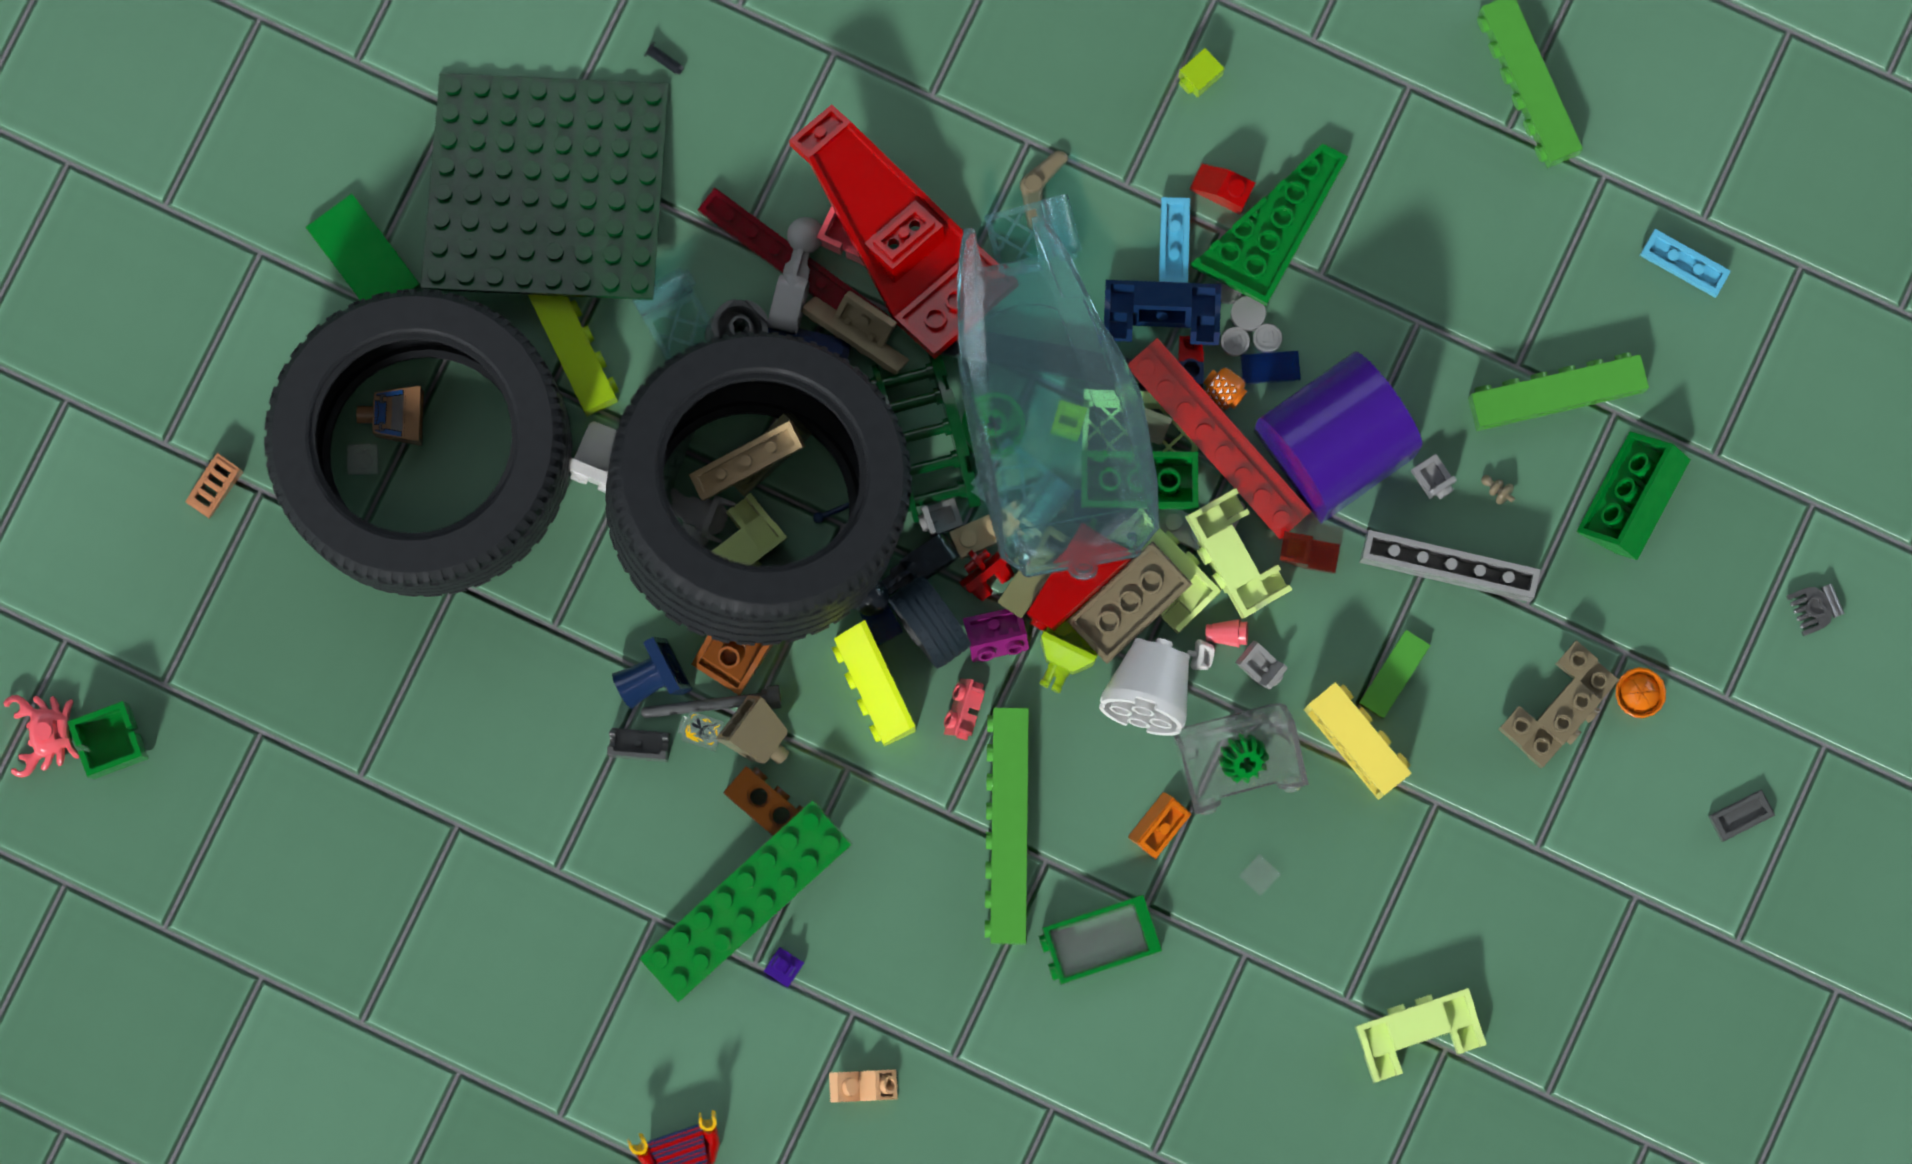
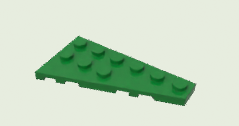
[1190,143,1348,306]

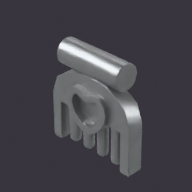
[1786,584,1845,636]

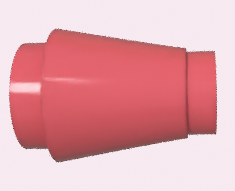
[1205,619,1248,648]

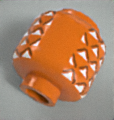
[1203,367,1247,410]

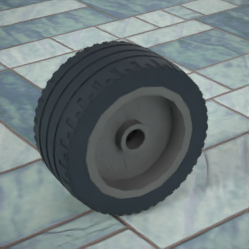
[888,576,971,669]

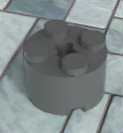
[704,299,768,342]

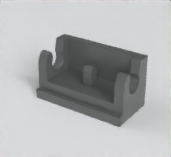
[607,728,670,762]

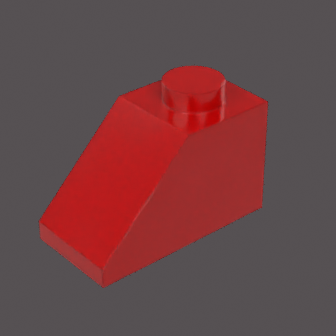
[1189,163,1256,215]

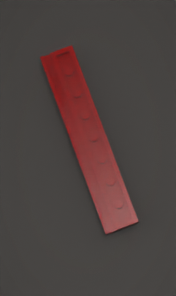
[1125,338,1312,539]

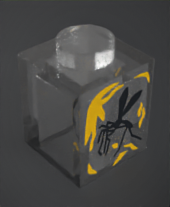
[678,711,725,752]

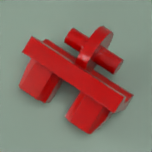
[959,549,1014,601]

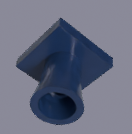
[612,637,693,709]

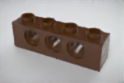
[723,766,803,836]

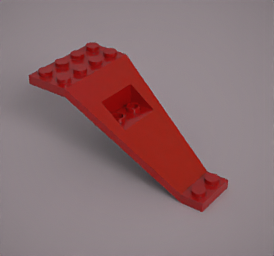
[789,104,1018,359]

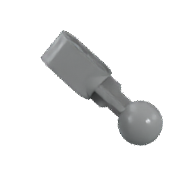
[768,217,822,334]

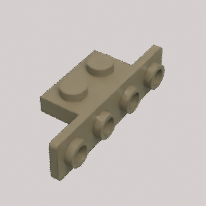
[801,291,909,375]

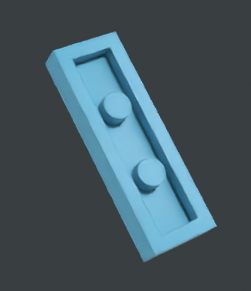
[1159,197,1190,283]
[1639,229,1731,298]

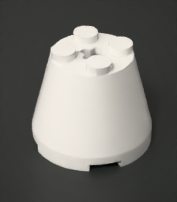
[1099,638,1190,736]

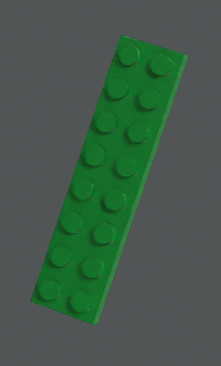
[639,800,853,1002]

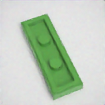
[1358,630,1431,719]

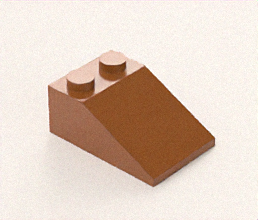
[691,636,773,695]

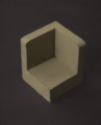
[1129,406,1173,445]

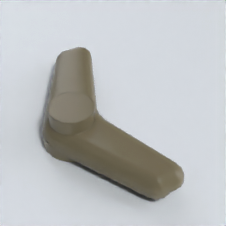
[1020,151,1068,232]

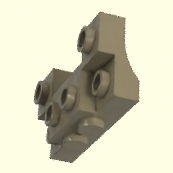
[1498,640,1619,768]

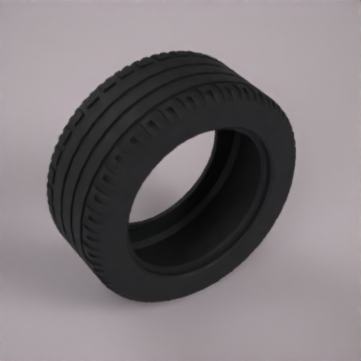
[264,289,573,597]
[605,331,912,646]

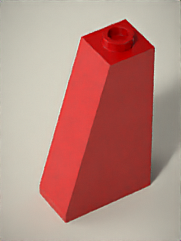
[1027,524,1133,632]

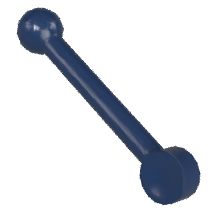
[813,502,849,523]

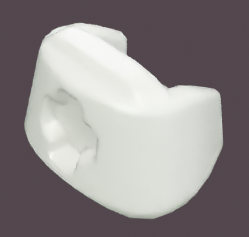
[1187,639,1215,670]

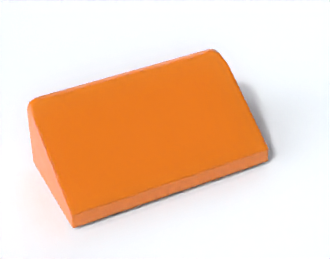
[1128,792,1192,859]

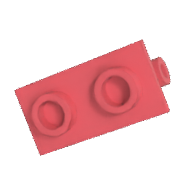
[944,679,985,741]

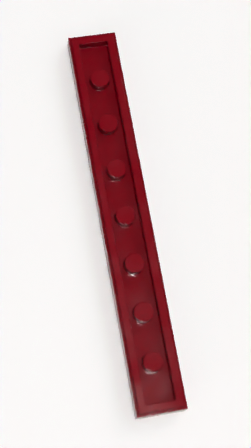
[697,187,898,336]

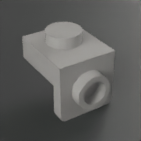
[1411,454,1457,500]
[918,498,964,537]
[1235,640,1288,689]

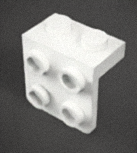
[568,422,616,493]

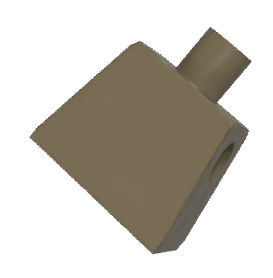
[716,695,789,764]

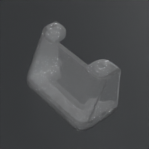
[1173,703,1309,815]

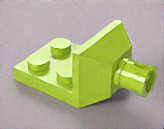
[1039,597,1098,693]

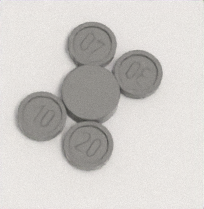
[1216,281,1282,356]

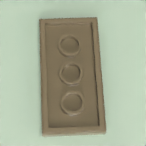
[1067,541,1192,664]

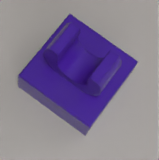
[764,947,805,988]

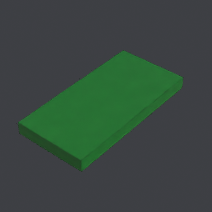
[305,193,421,300]

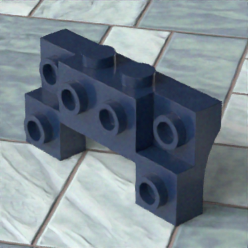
[1103,280,1221,345]

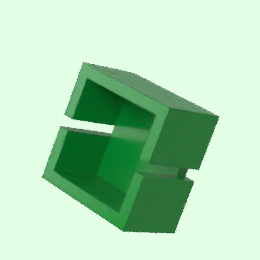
[67,701,149,779]

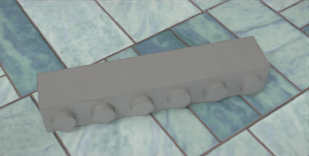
[1359,530,1540,602]

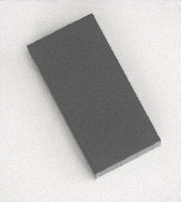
[1708,789,1775,842]

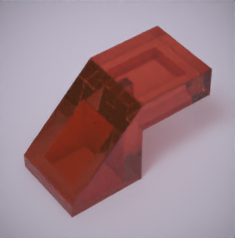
[1279,531,1340,574]

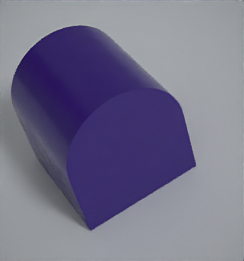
[1253,351,1423,524]

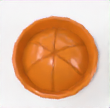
[1615,667,1666,718]

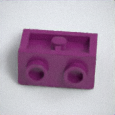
[963,609,1029,662]

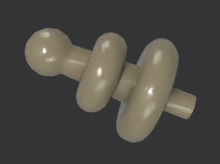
[1481,475,1515,505]

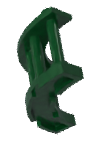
[869,354,981,523]

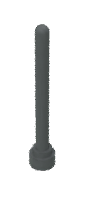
[641,685,782,718]

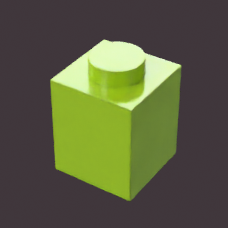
[1178,48,1225,98]

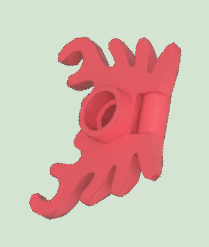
[3,695,80,778]

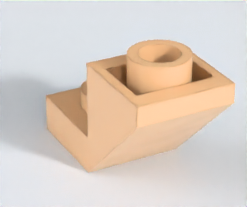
[829,1070,898,1103]

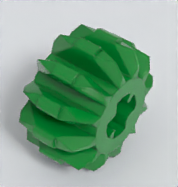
[1218,733,1269,784]

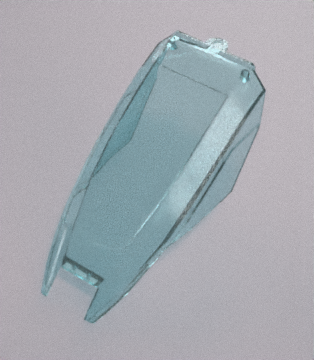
[957,216,1159,580]

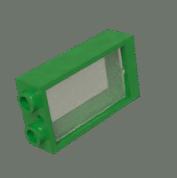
[1038,895,1162,985]

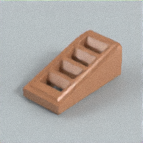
[185,453,243,519]

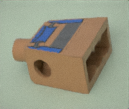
[356,386,424,445]

